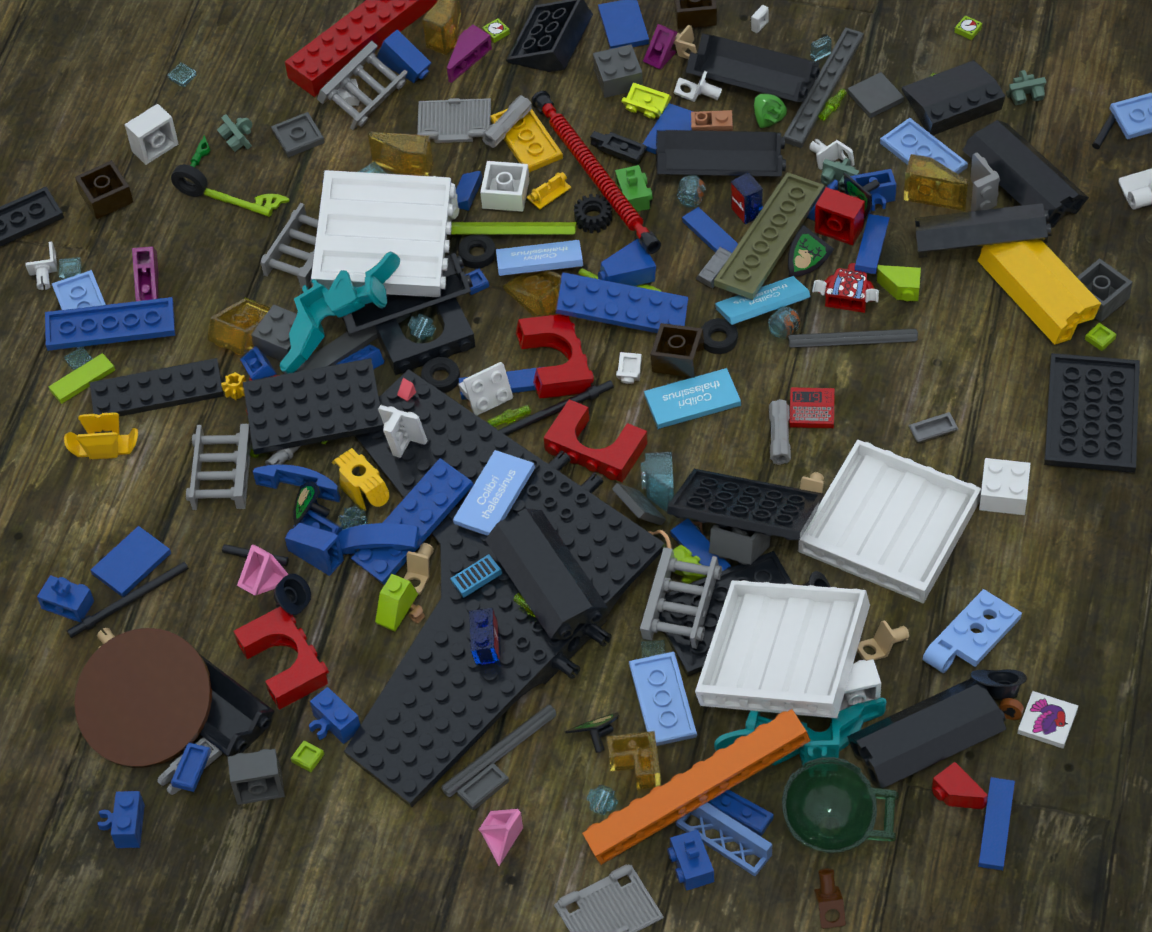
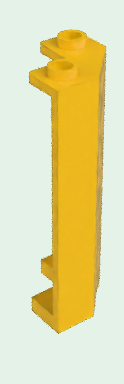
[978,239,1101,345]

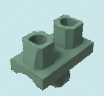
[1006,70,1046,105]
[217,114,252,152]
[821,158,859,192]

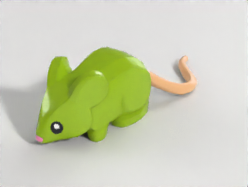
[649,530,707,584]

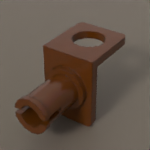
[814,868,846,929]

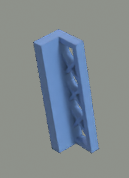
[676,803,772,876]

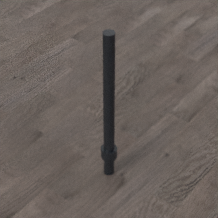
[498,380,614,435]
[67,562,189,638]

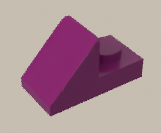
[643,24,678,69]

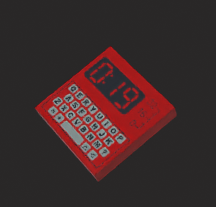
[789,387,835,428]

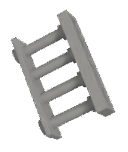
[317,41,408,130]
[260,203,318,290]
[186,424,252,510]
[640,547,722,649]

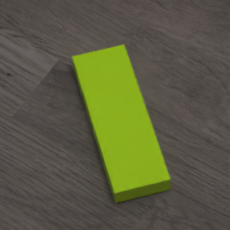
[49,353,115,404]

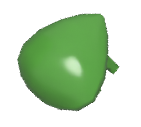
[754,94,787,128]

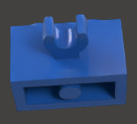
[850,169,896,211]
[37,575,94,622]
[309,687,360,744]
[98,791,145,848]
[667,829,714,891]

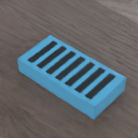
[450,554,502,598]

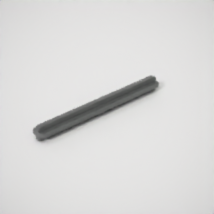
[788,329,918,348]
[441,705,556,797]

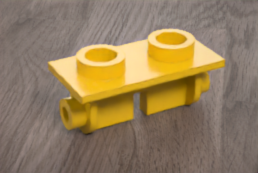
[526,172,571,209]

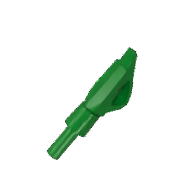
[190,136,210,168]

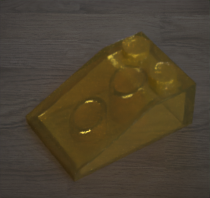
[423,0,461,55]
[368,132,433,176]
[904,154,969,211]
[503,270,561,317]
[207,297,271,355]

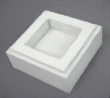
[751,5,769,33]

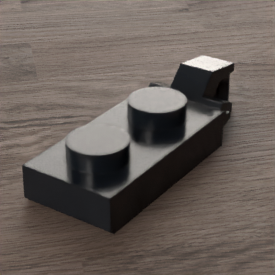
[590,131,647,165]

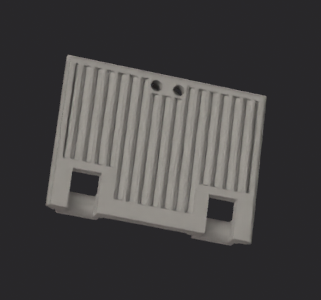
[417,98,491,144]
[554,864,664,932]

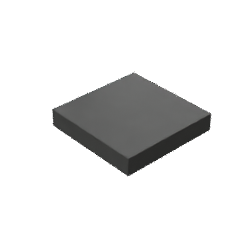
[847,72,904,118]
[271,112,325,158]
[612,483,666,525]

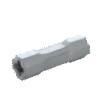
[482,95,532,148]
[769,399,791,465]

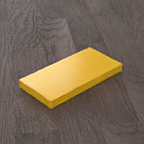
[490,109,563,173]

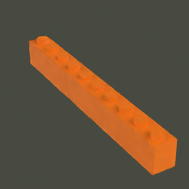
[582,709,811,865]

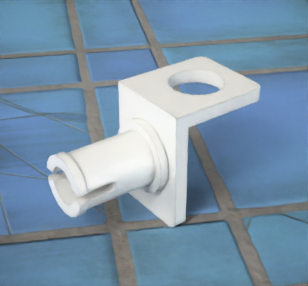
[674,71,722,102]
[810,139,855,170]
[26,242,58,290]

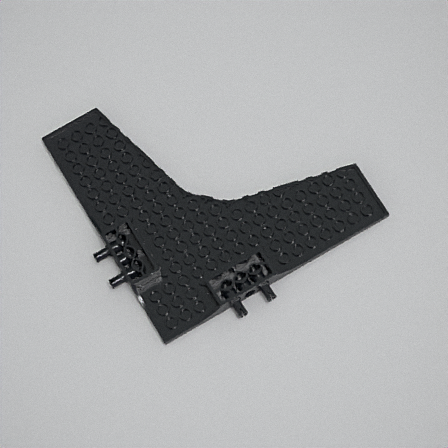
[344,369,666,807]

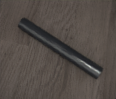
[1092,112,1116,149]
[222,544,289,566]

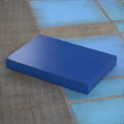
[598,0,649,49]
[643,103,693,154]
[91,526,171,597]

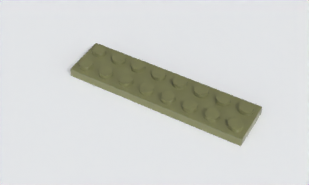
[714,172,825,300]

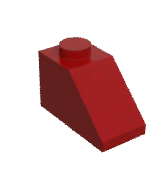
[932,762,988,809]

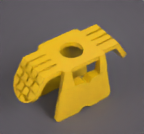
[64,413,138,460]
[332,448,389,512]

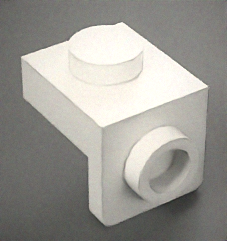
[616,352,642,384]

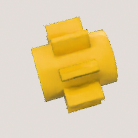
[221,372,246,400]

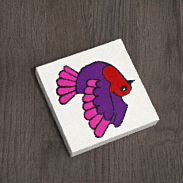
[1017,691,1078,749]

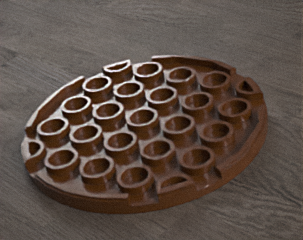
[74,628,212,768]

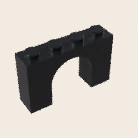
[375,297,476,375]

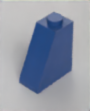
[376,29,431,83]
[598,239,656,286]
[285,523,344,576]

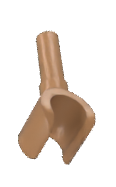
[409,604,425,624]

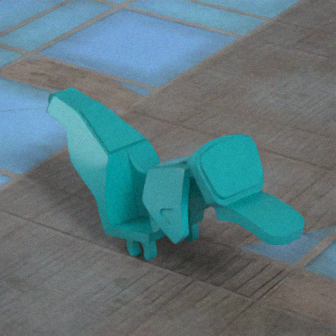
[280,251,400,374]
[714,698,886,775]

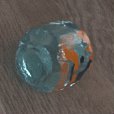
[677,175,706,207]
[768,306,800,339]

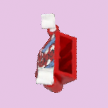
[812,263,879,313]

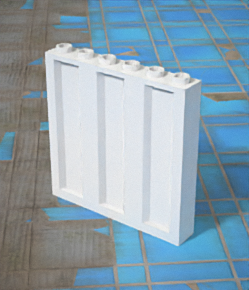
[311,170,455,297]
[798,439,981,604]
[695,580,870,718]

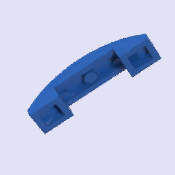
[253,465,341,502]
[338,523,419,555]

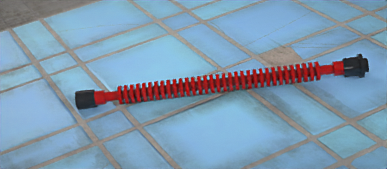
[531,91,661,254]

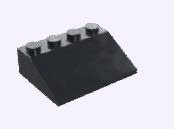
[506,0,593,72]
[902,60,1005,135]

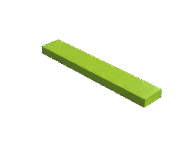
[451,222,577,234]

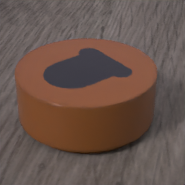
[999,698,1024,720]

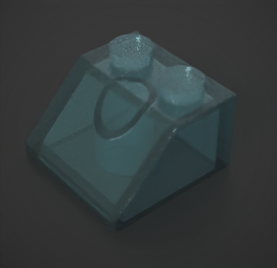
[641,452,674,512]

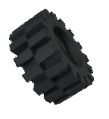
[574,194,612,233]

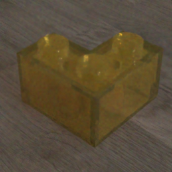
[607,731,661,790]

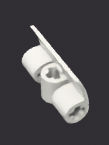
[1119,168,1152,210]

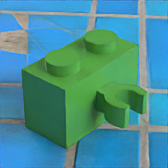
[615,165,653,212]

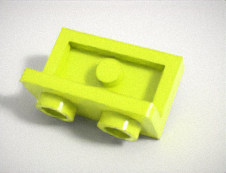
[622,83,671,119]

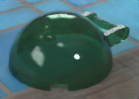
[782,757,898,854]

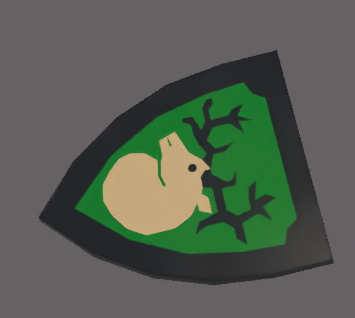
[843,173,880,218]
[788,225,834,277]
[293,481,330,527]
[565,712,619,753]

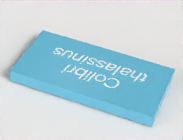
[715,276,810,325]
[644,368,741,429]

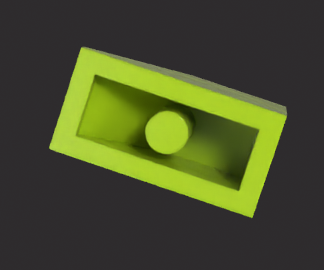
[877,265,921,301]
[375,574,418,632]

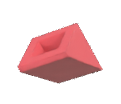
[397,378,416,402]

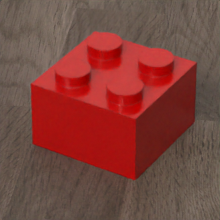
[815,187,865,246]

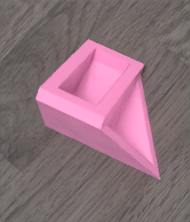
[237,545,288,595]
[479,809,523,866]

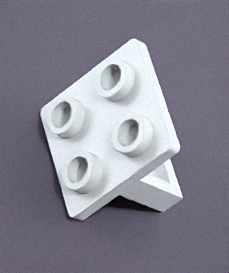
[458,362,513,415]
[378,405,427,458]

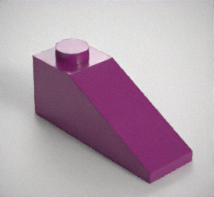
[447,25,492,83]
[132,246,158,301]

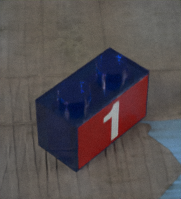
[731,172,763,224]
[469,608,499,665]

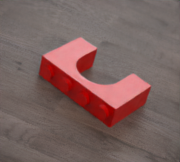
[516,314,594,399]
[543,399,647,483]
[233,606,329,710]

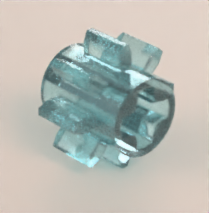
[408,313,436,340]
[339,506,368,530]
[586,785,618,815]

